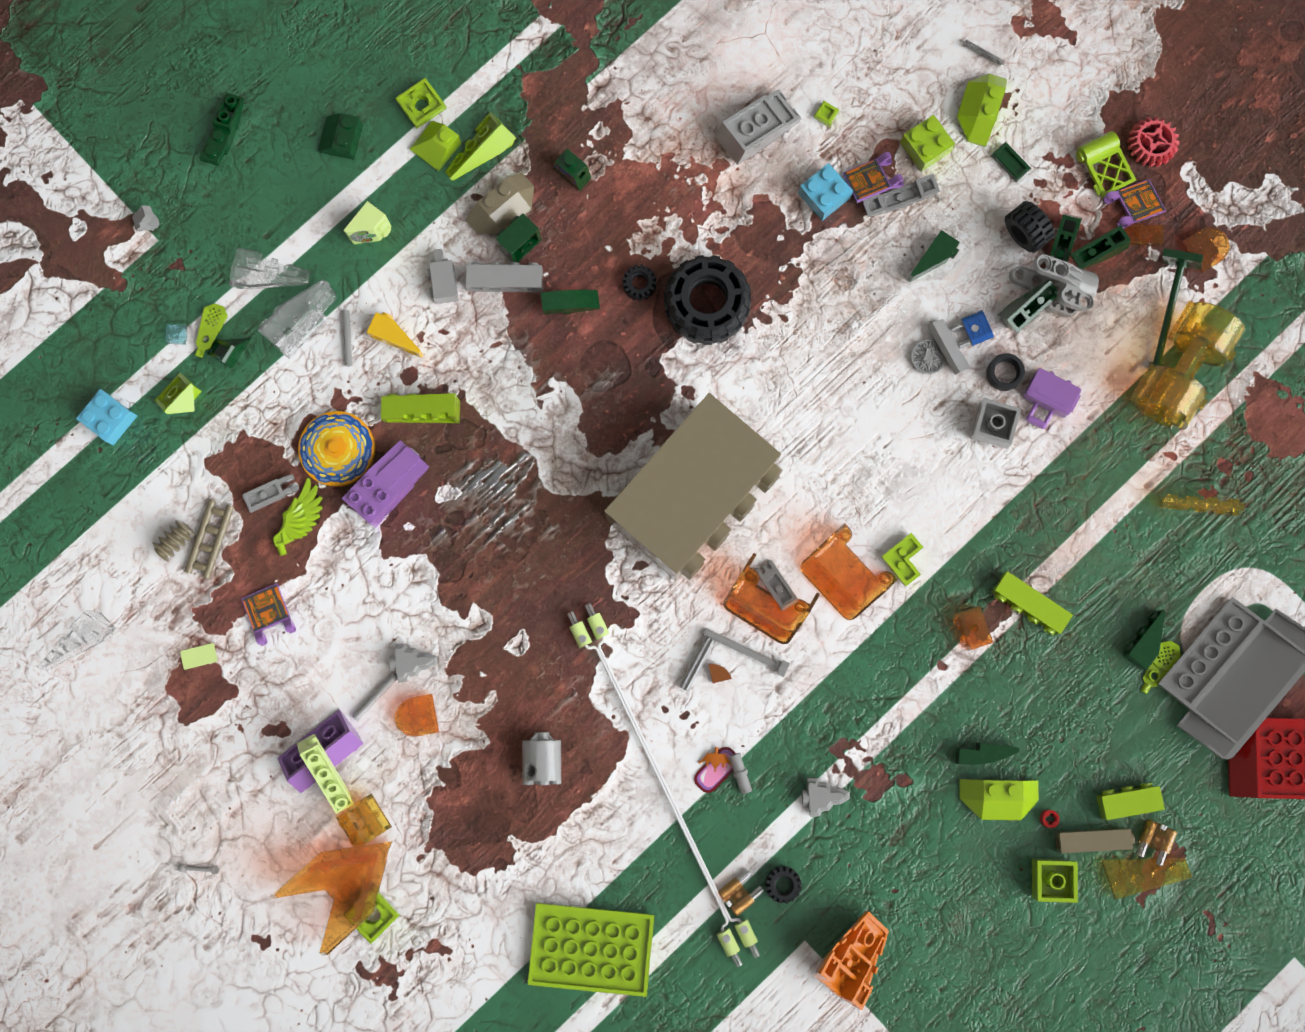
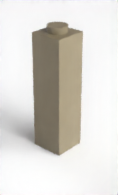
[1055,828,1135,853]

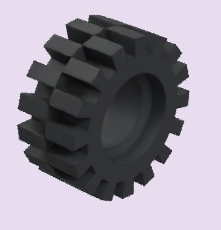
[623,264,656,301]
[765,866,802,904]

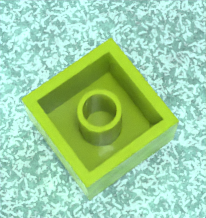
[900,115,955,172]
[1032,858,1078,903]

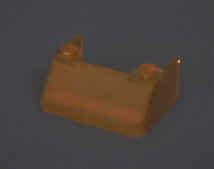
[723,553,820,644]

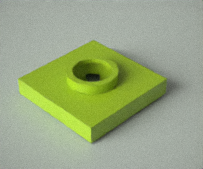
[395,78,447,129]
[344,886,400,944]

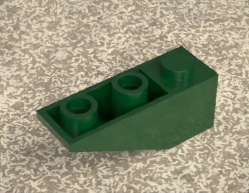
[1123,609,1166,670]

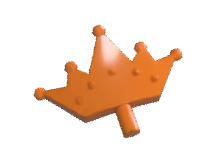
[698,747,732,772]

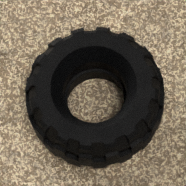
[664,255,751,345]

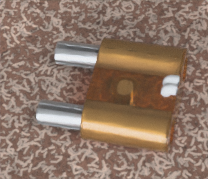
[1137,819,1177,866]
[718,870,764,917]

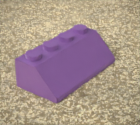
[277,709,363,793]

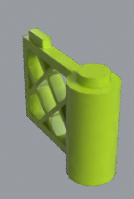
[1076,131,1136,198]

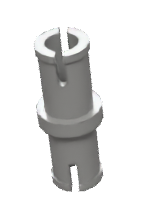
[729,753,752,794]

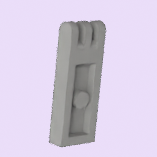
[754,560,798,611]

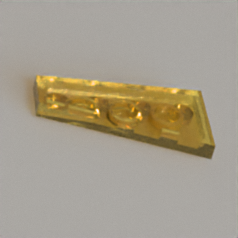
[1161,495,1245,516]
[1101,858,1192,900]

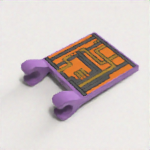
[843,152,904,203]
[1103,179,1166,229]
[241,583,296,646]

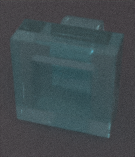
[165,324,188,345]

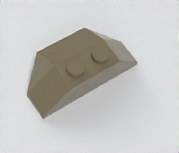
[466,173,534,235]

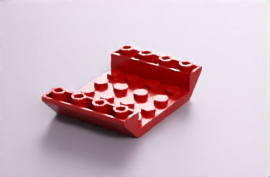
[1228,718,1305,799]

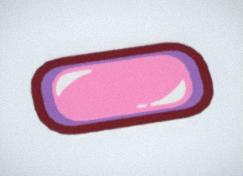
[694,747,736,793]

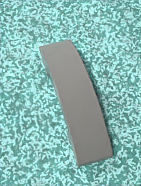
[862,174,940,217]

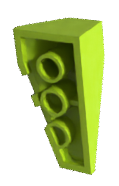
[445,112,516,181]

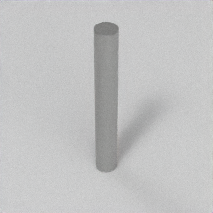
[342,310,353,367]
[352,673,397,721]

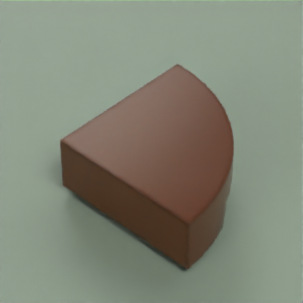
[708,664,732,683]

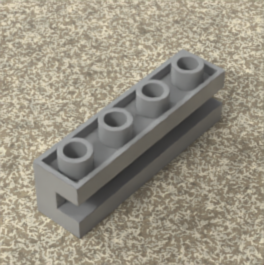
[466,262,543,293]

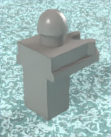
[132,206,159,232]

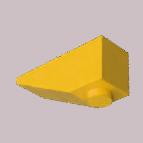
[367,312,423,358]

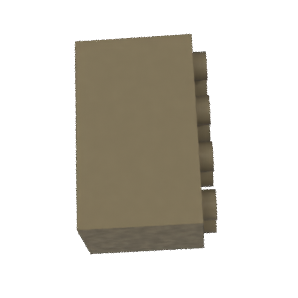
[604,393,783,581]

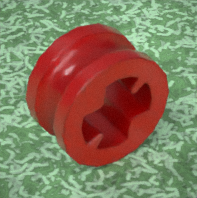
[1039,810,1060,828]

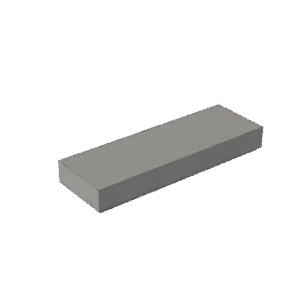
[928,319,970,375]

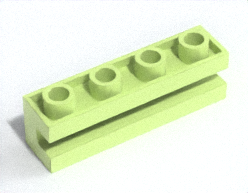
[296,734,354,814]

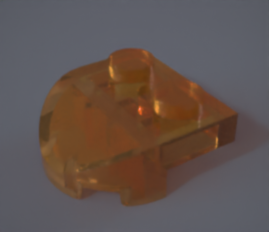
[1183,227,1230,273]
[394,694,439,737]

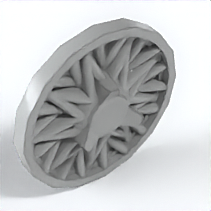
[911,339,946,374]

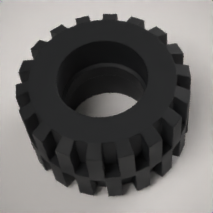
[1004,201,1054,253]

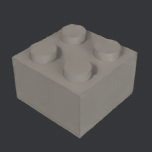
[970,398,1021,449]

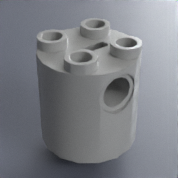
[522,732,561,785]

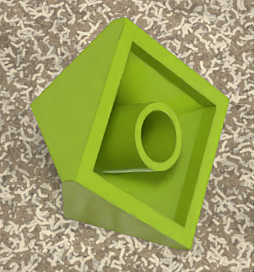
[154,373,202,414]

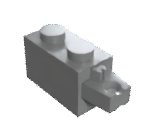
[427,249,459,304]

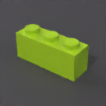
[1096,782,1165,820]

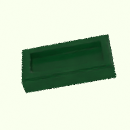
[991,142,1031,182]

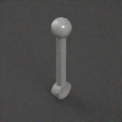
[178,864,220,874]

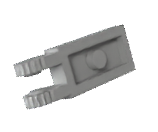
[242,474,299,513]

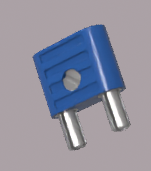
[950,310,994,349]

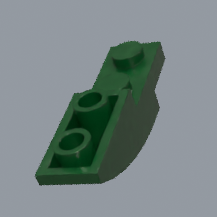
[199,93,244,166]

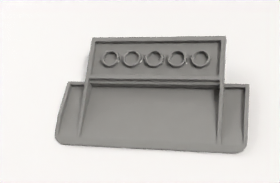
[1158,597,1305,759]

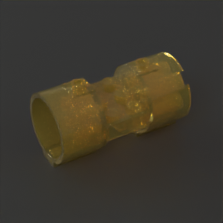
[1129,300,1245,430]

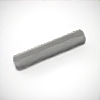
[680,637,714,691]

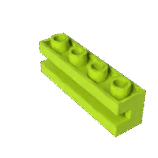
[991,571,1073,636]

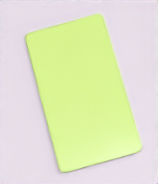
[180,643,218,670]

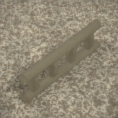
[184,499,234,580]

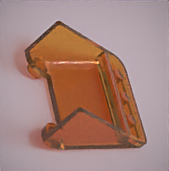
[800,523,898,620]

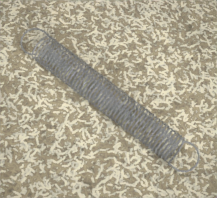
[959,39,1006,66]

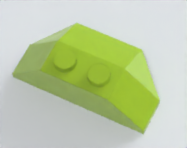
[957,73,1007,147]
[959,779,1039,820]

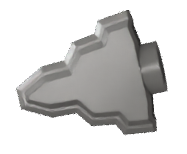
[390,644,438,683]
[801,778,850,818]

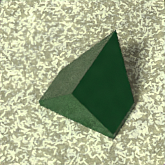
[207,338,252,369]

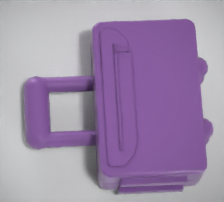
[1023,368,1081,429]

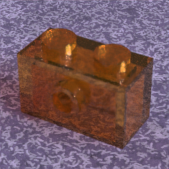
[954,606,994,651]

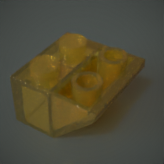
[336,793,392,851]

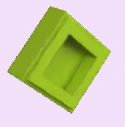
[814,101,839,127]

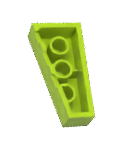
[381,393,460,423]

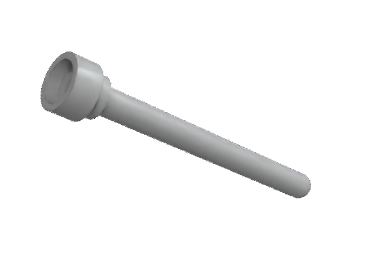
[702,628,790,677]

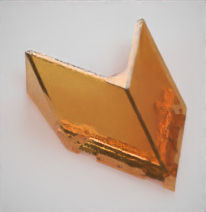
[270,841,392,956]

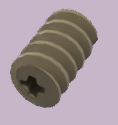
[152,520,196,562]

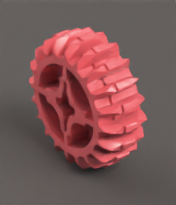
[1127,116,1180,168]

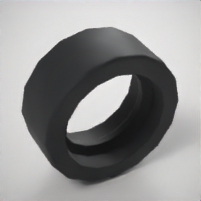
[986,353,1025,391]

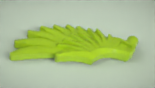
[273,478,323,556]

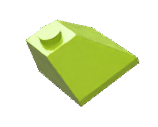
[409,121,462,172]

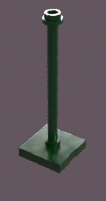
[1149,248,1204,371]

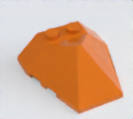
[814,911,889,1010]

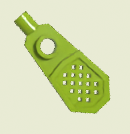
[195,304,228,358]
[1140,641,1181,695]

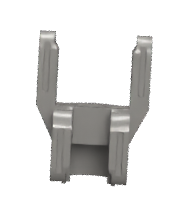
[1009,254,1099,318]

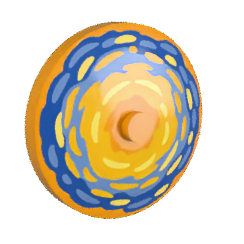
[298,411,376,487]

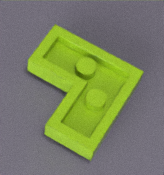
[881,533,924,587]

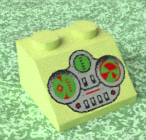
[344,201,392,244]

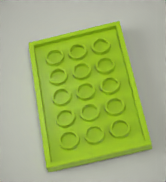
[528,903,654,997]

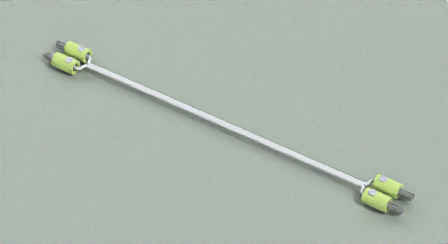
[567,603,760,967]

